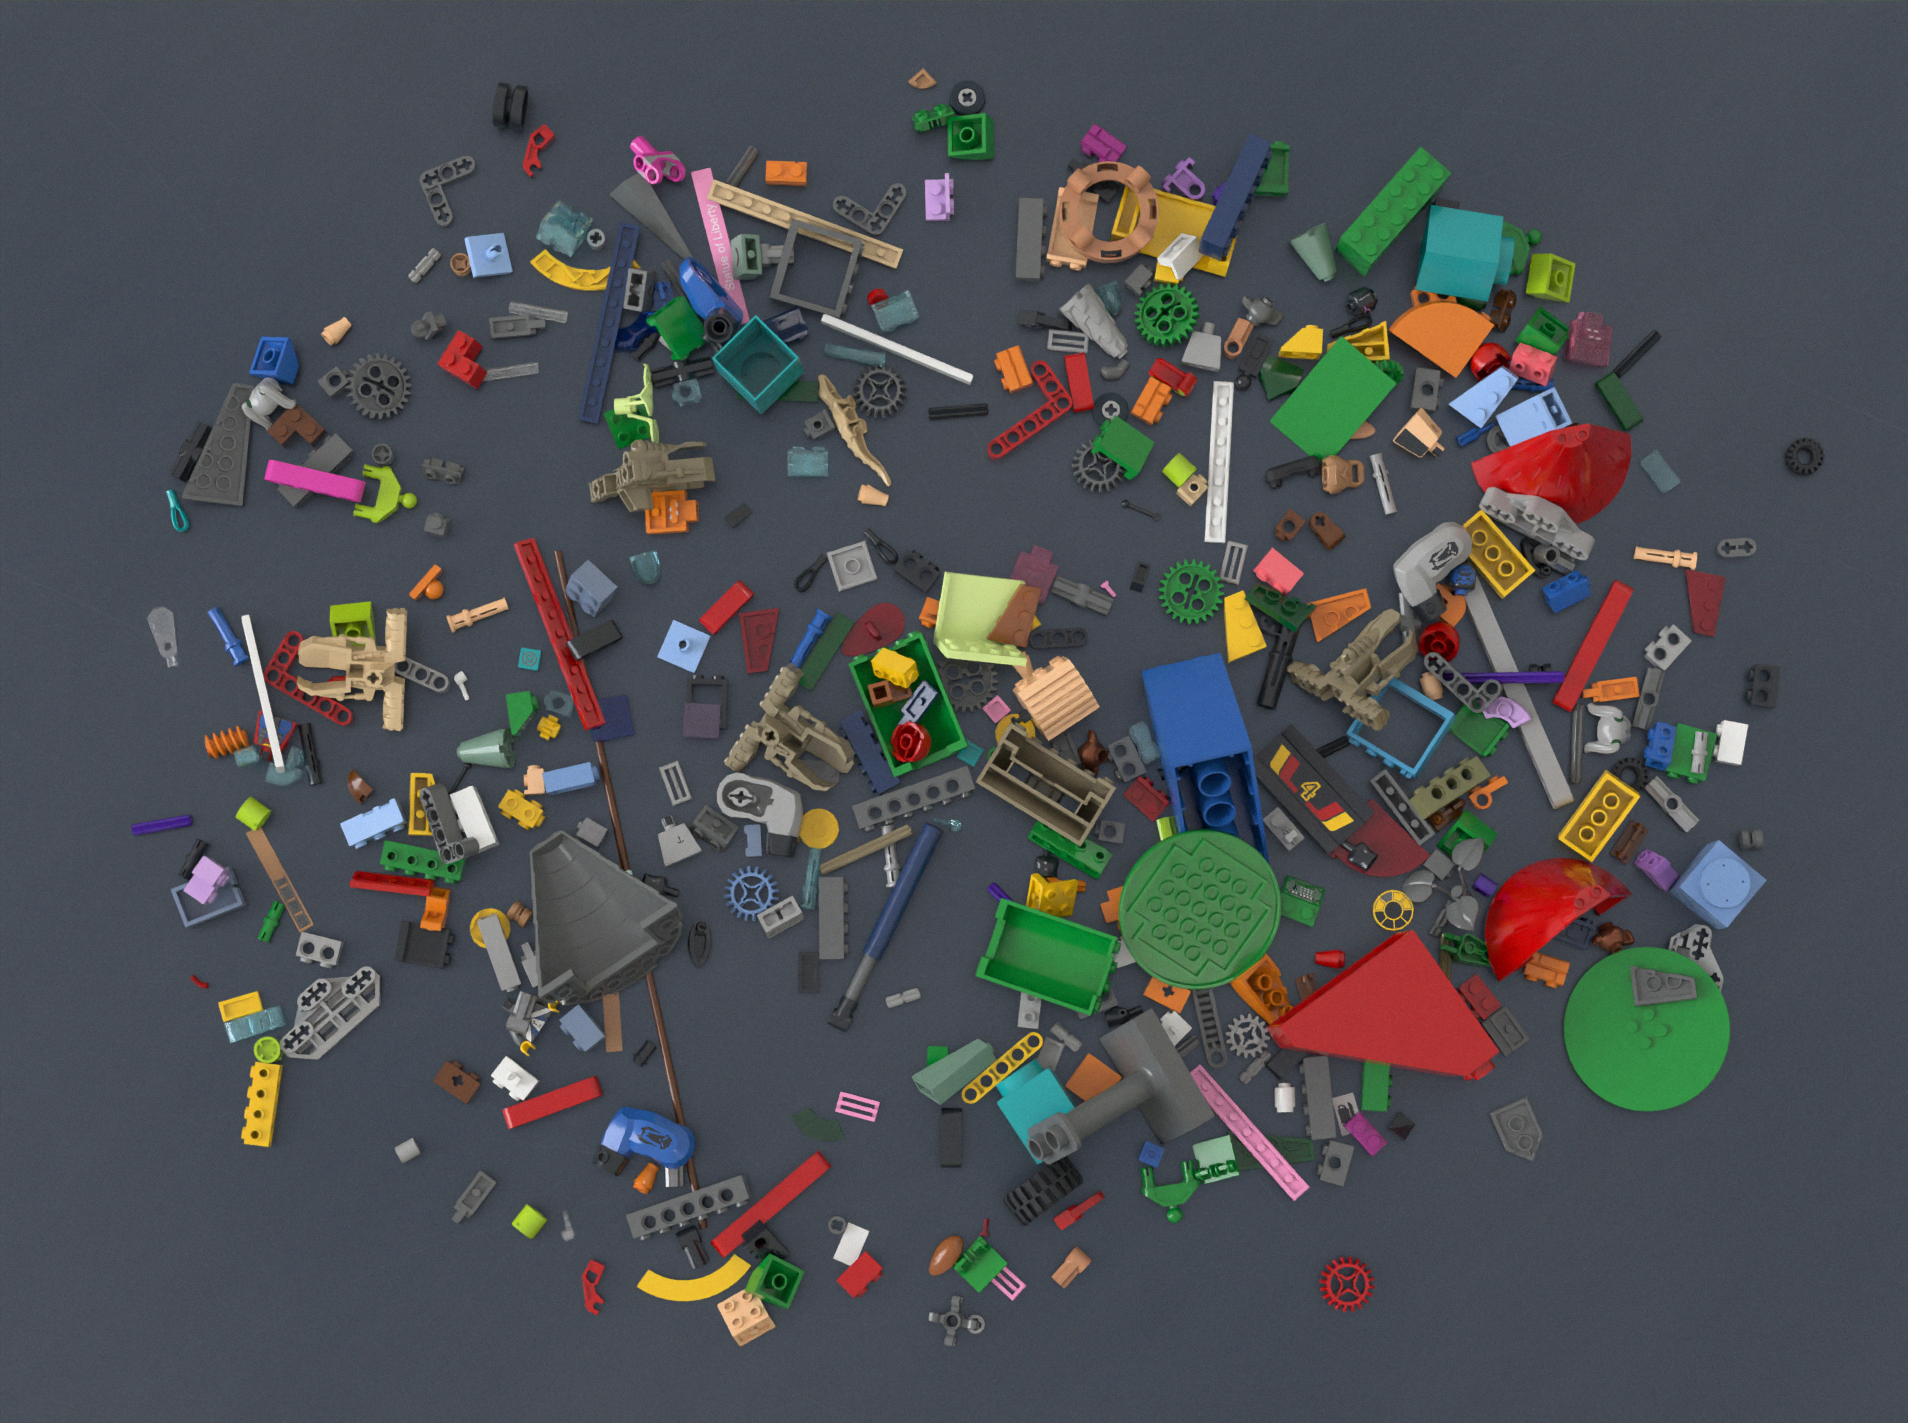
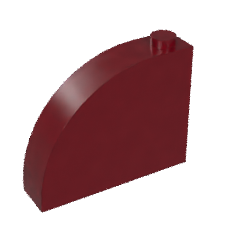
[1325,798,1430,878]

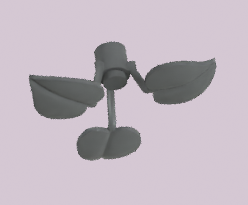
[1402,838,1484,931]

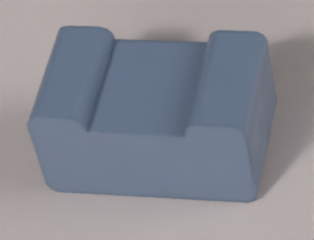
[744,824,763,858]

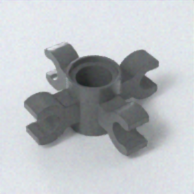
[928,1296,980,1346]

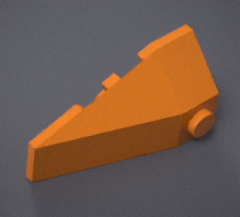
[1229,953,1293,1025]

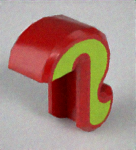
[1148,358,1198,396]

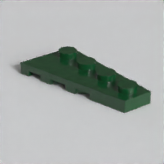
[1227,1131,1315,1172]

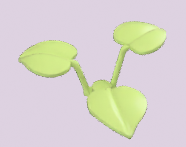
[614,364,659,443]

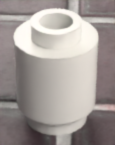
[1274,1083,1295,1112]

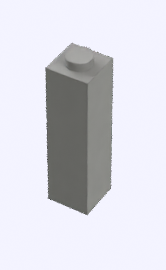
[477,912,521,992]

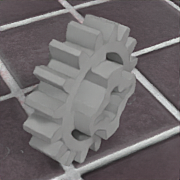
[1225,1014,1270,1058]

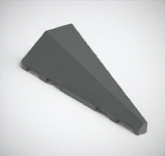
[610,173,693,260]

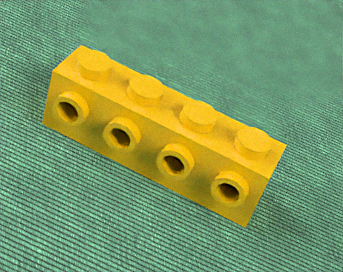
[241,1062,283,1147]

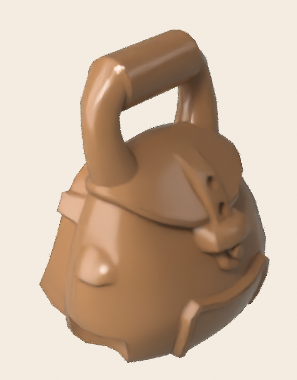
[1322,455,1365,494]

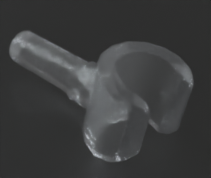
[561,1211,575,1241]

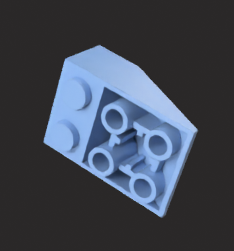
[1495,387,1572,446]

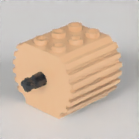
[1011,656,1100,741]

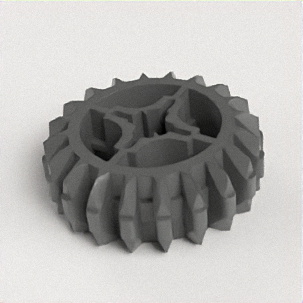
[853,364,907,418]
[1072,439,1126,493]

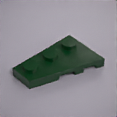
[1245,583,1317,632]

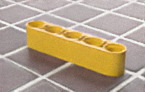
[962,1032,1043,1104]

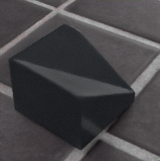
[1387,1112,1416,1141]

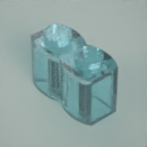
[1128,721,1160,765]

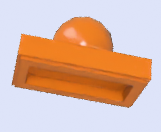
[409,565,444,602]

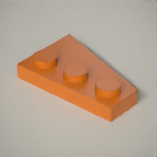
[1307,588,1371,643]

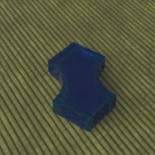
[615,311,658,350]

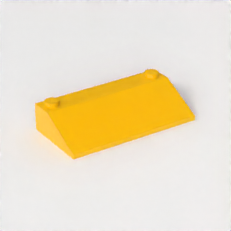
[1109,185,1241,277]

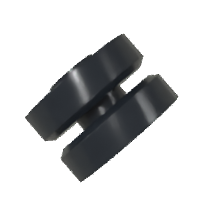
[493,82,529,131]

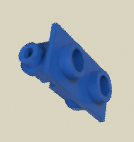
[653,281,674,311]

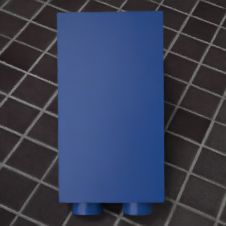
[1141,653,1270,865]

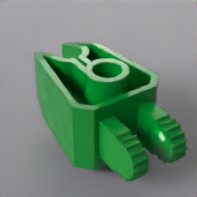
[1440,933,1491,967]

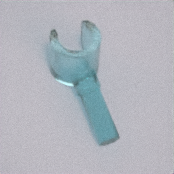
[933,817,961,832]

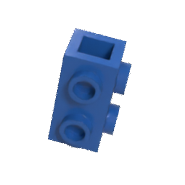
[1542,570,1591,613]
[1644,722,1677,771]

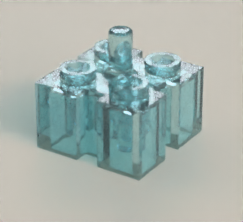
[536,200,594,257]

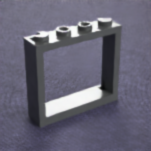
[769,218,865,318]

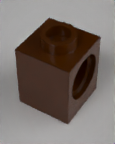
[1274,509,1306,543]

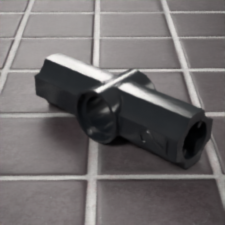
[651,356,714,388]
[169,421,212,483]

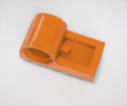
[1467,775,1508,810]

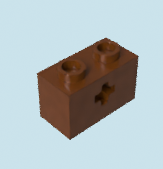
[433,1060,482,1104]

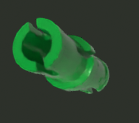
[257,901,286,943]

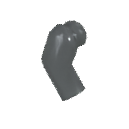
[1100,359,1130,380]

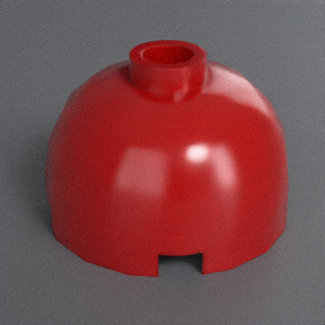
[1470,342,1512,381]
[1419,622,1460,662]
[891,721,931,763]

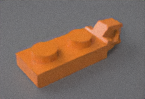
[1581,677,1640,703]

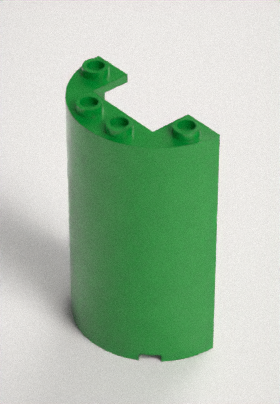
[848,630,969,777]
[975,898,1121,1016]

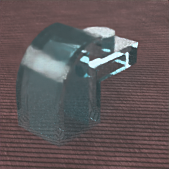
[265,746,304,787]

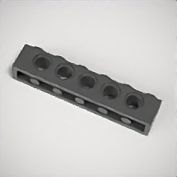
[852,766,975,832]
[626,1174,752,1240]

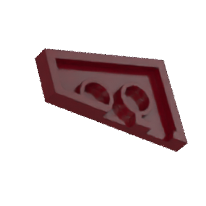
[1685,569,1726,637]
[739,608,779,674]

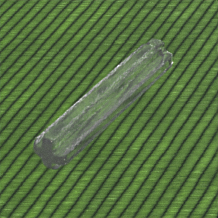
[509,301,568,323]
[483,362,539,381]

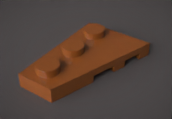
[986,583,1041,647]

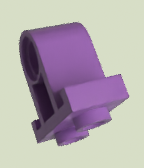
[1161,157,1205,201]
[1634,849,1680,892]

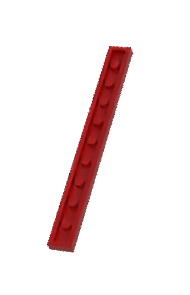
[514,538,606,731]

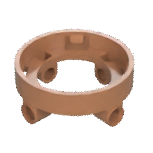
[1058,161,1159,263]

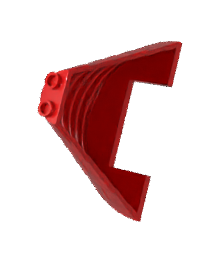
[1471,423,1631,525]
[1484,858,1632,982]

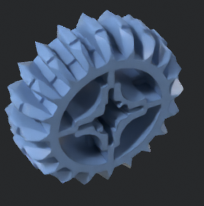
[724,866,779,921]

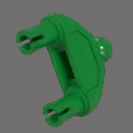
[1502,221,1542,276]
[1140,1160,1200,1223]

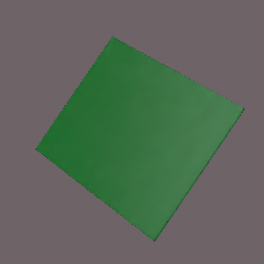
[1270,336,1397,466]

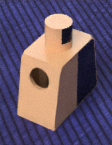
[1393,408,1445,457]

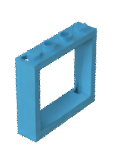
[1346,678,1456,779]

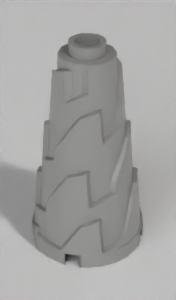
[1059,283,1128,359]

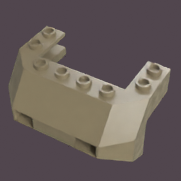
[976,722,1116,846]

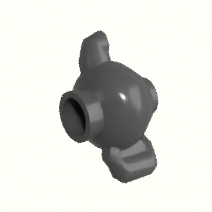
[1242,295,1284,326]

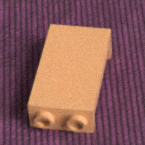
[1046,187,1099,271]

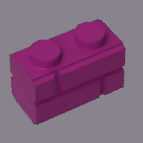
[1080,123,1127,162]
[1343,1111,1388,1156]

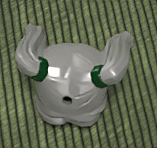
[242,377,296,430]
[1584,703,1631,754]

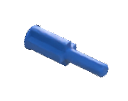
[1456,422,1496,447]

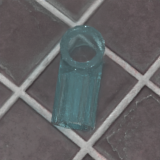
[234,745,260,769]

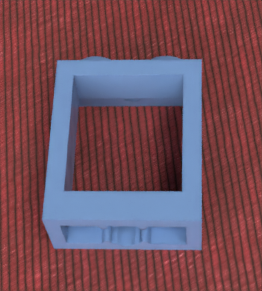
[542,762,600,796]

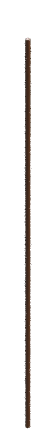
[553,550,708,1229]

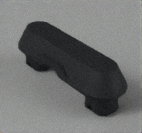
[1266,455,1322,489]

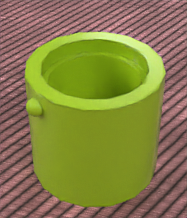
[1162,452,1197,488]
[236,796,271,832]
[254,1037,284,1063]
[511,1204,547,1240]

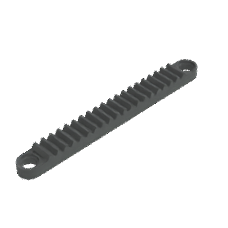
[1191,988,1227,1068]

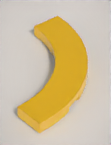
[530,249,641,291]
[637,1254,751,1301]

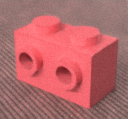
[1509,343,1558,386]
[1253,548,1304,596]

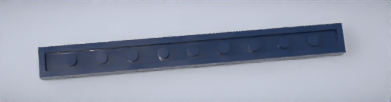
[578,222,640,424]

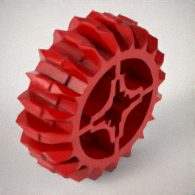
[1319,1256,1375,1312]

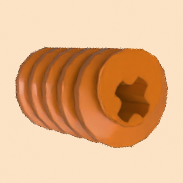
[205,725,250,759]

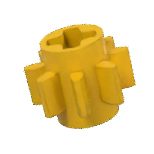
[537,714,562,741]

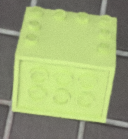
[933,572,1027,666]

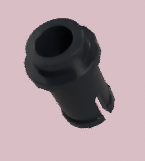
[632,1040,657,1067]

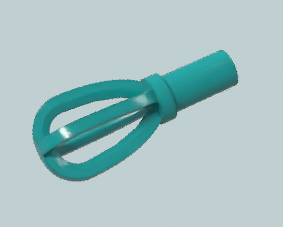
[166,489,189,532]

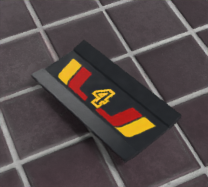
[1253,724,1375,855]

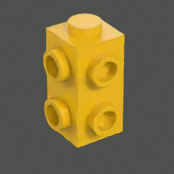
[871,647,919,688]
[498,789,545,830]

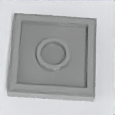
[827,541,878,592]

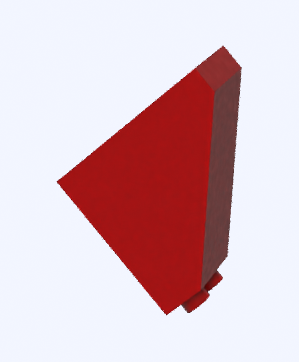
[1266,929,1500,1081]

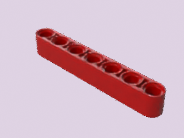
[1552,580,1634,712]
[710,1151,832,1258]

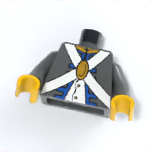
[502,994,562,1056]

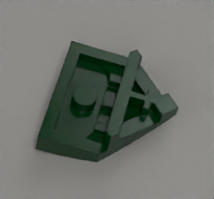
[1258,354,1305,401]

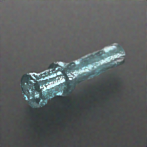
[824,342,887,370]
[799,848,822,911]

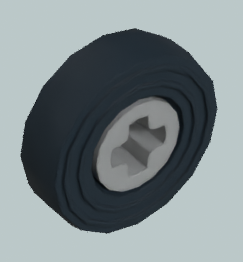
[949,80,985,116]
[1093,392,1129,426]

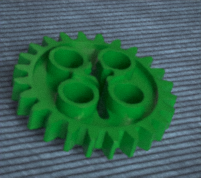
[1134,282,1200,348]
[1159,559,1224,625]

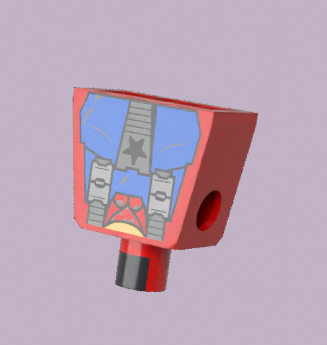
[254,711,299,762]

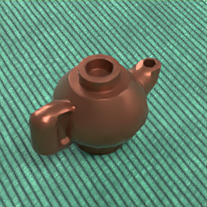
[1077,730,1108,778]
[1592,922,1635,953]

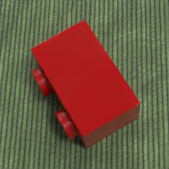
[836,1251,883,1298]

